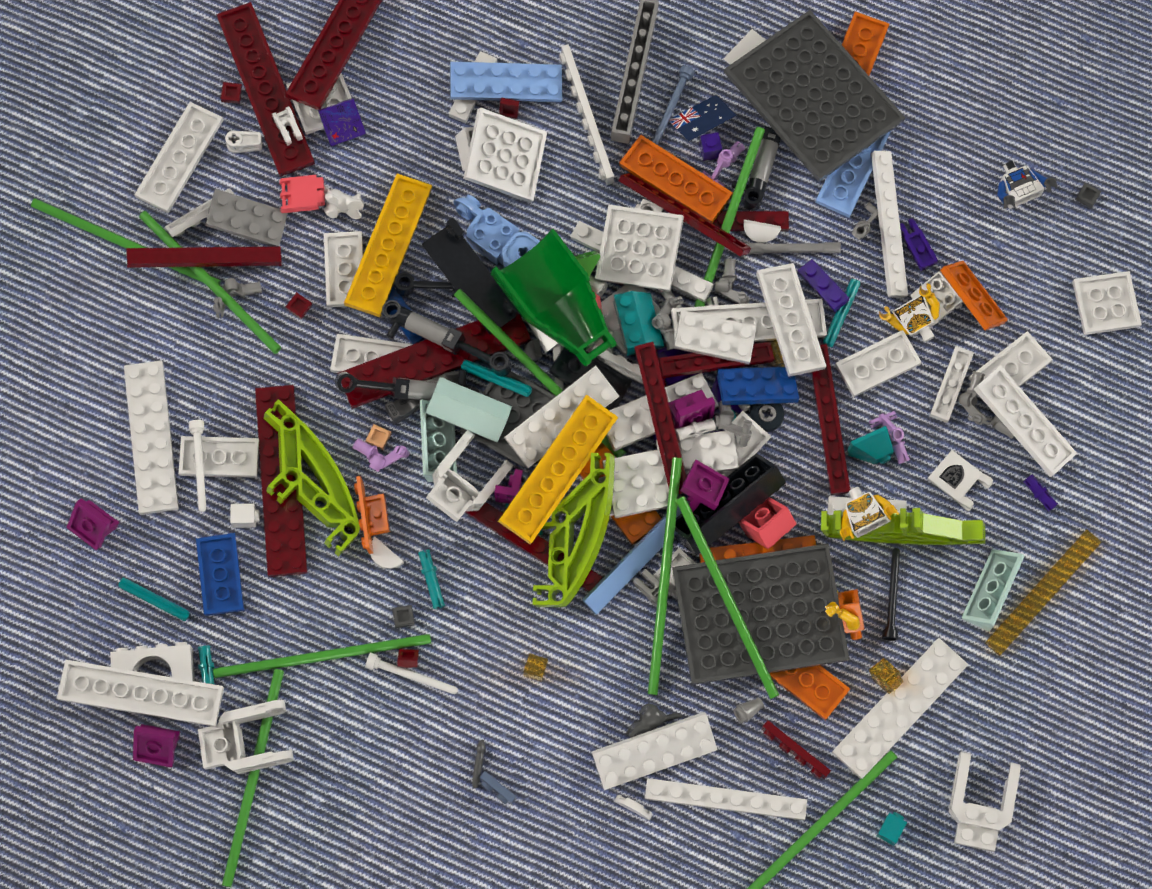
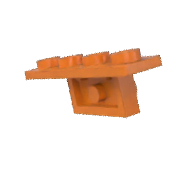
[354,476,390,554]

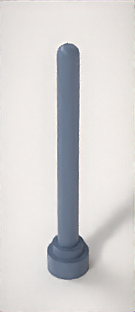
[652,65,695,145]

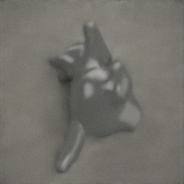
[626,704,682,737]

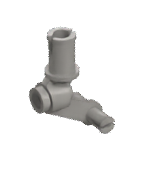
[852,202,879,240]
[715,258,750,304]
[213,278,262,318]
[652,296,683,351]
[958,371,992,425]
[714,401,752,447]

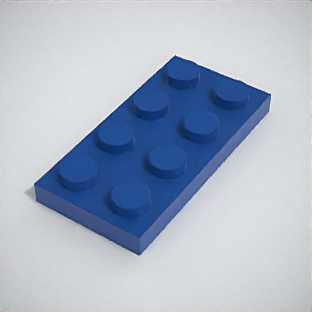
[717,367,799,405]
[196,533,244,616]

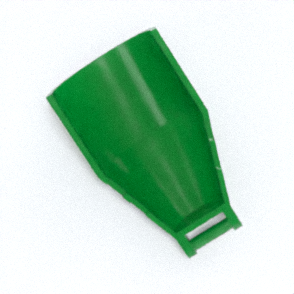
[491,228,617,366]

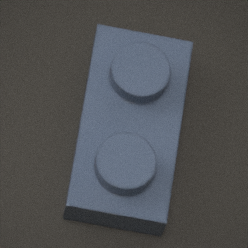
[480,771,517,805]

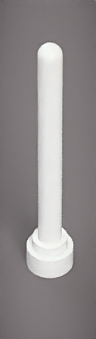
[188,420,206,512]
[365,652,458,694]

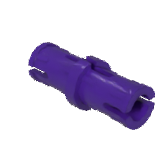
[1023,474,1058,512]

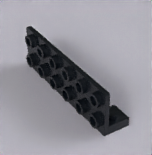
[422,217,520,335]

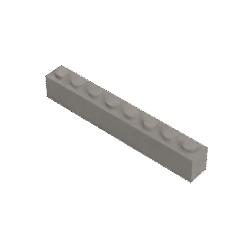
[611,0,659,144]

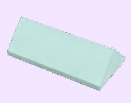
[425,377,512,442]
[420,399,457,482]
[962,549,1024,631]

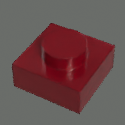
[220,82,242,104]
[499,98,520,119]
[285,292,312,319]
[397,649,419,668]

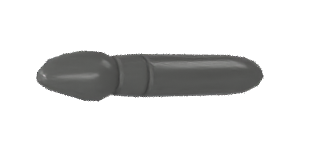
[472,739,485,788]

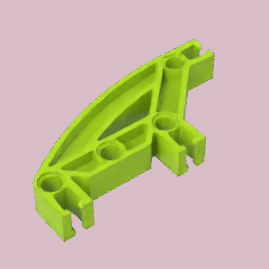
[263,399,360,557]
[532,453,615,607]
[821,508,985,545]

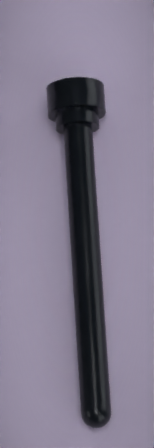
[882,548,900,641]

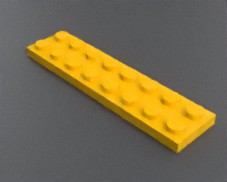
[344,173,432,317]
[498,395,618,544]

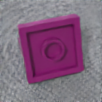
[669,389,716,429]
[680,460,729,513]
[494,469,524,504]
[66,498,119,551]
[133,724,180,768]

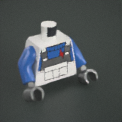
[997,161,1057,209]

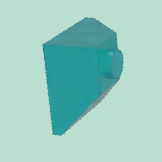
[847,426,894,465]

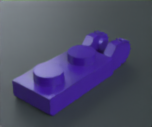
[900,218,938,271]

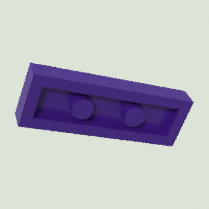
[798,259,849,312]

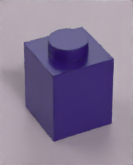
[699,132,722,161]

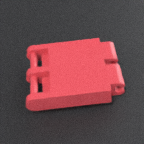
[279,175,325,213]

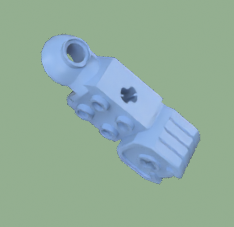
[453,194,540,268]

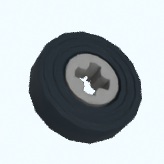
[750,403,785,432]

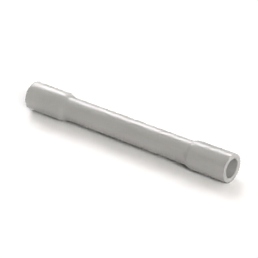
[745,242,841,254]

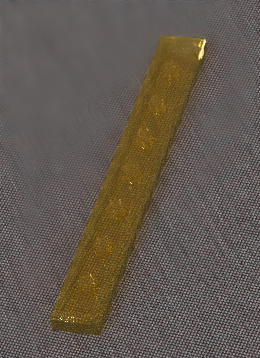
[985,529,1101,656]

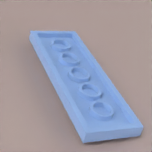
[450,62,562,102]
[815,130,892,218]

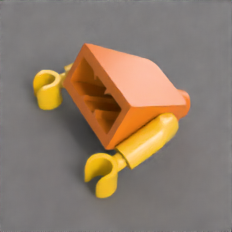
[825,589,865,640]

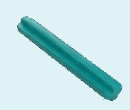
[823,278,860,347]
[461,360,532,397]
[118,578,190,621]

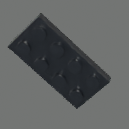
[548,347,632,410]

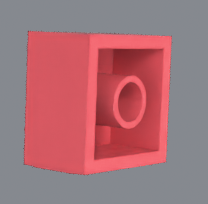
[738,497,796,549]

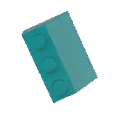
[613,291,664,356]

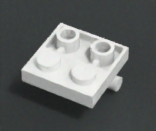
[910,271,963,325]

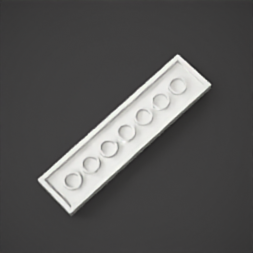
[671,299,827,342]
[124,360,179,515]
[832,638,969,779]
[57,660,224,727]

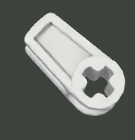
[272,106,303,146]
[225,131,263,154]

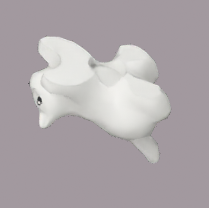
[324,186,364,219]

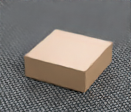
[365,424,391,450]

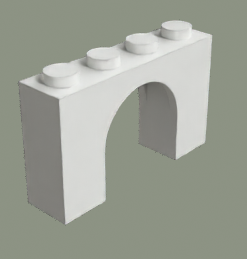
[110,642,195,681]

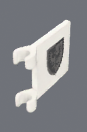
[928,450,993,511]

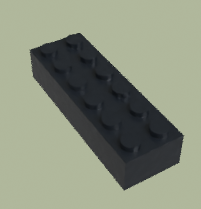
[674,453,786,556]

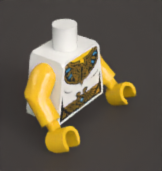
[879,283,940,342]
[840,487,899,541]

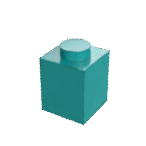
[876,812,907,846]

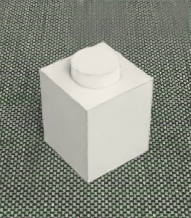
[230,504,260,528]

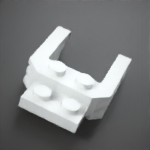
[426,430,514,522]
[198,700,294,774]
[949,752,1021,852]

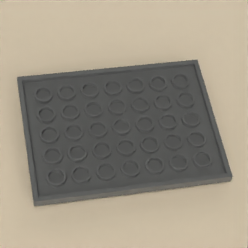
[724,10,906,182]
[672,544,850,685]

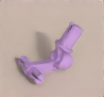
[702,141,745,187]
[869,411,910,464]
[353,438,409,472]

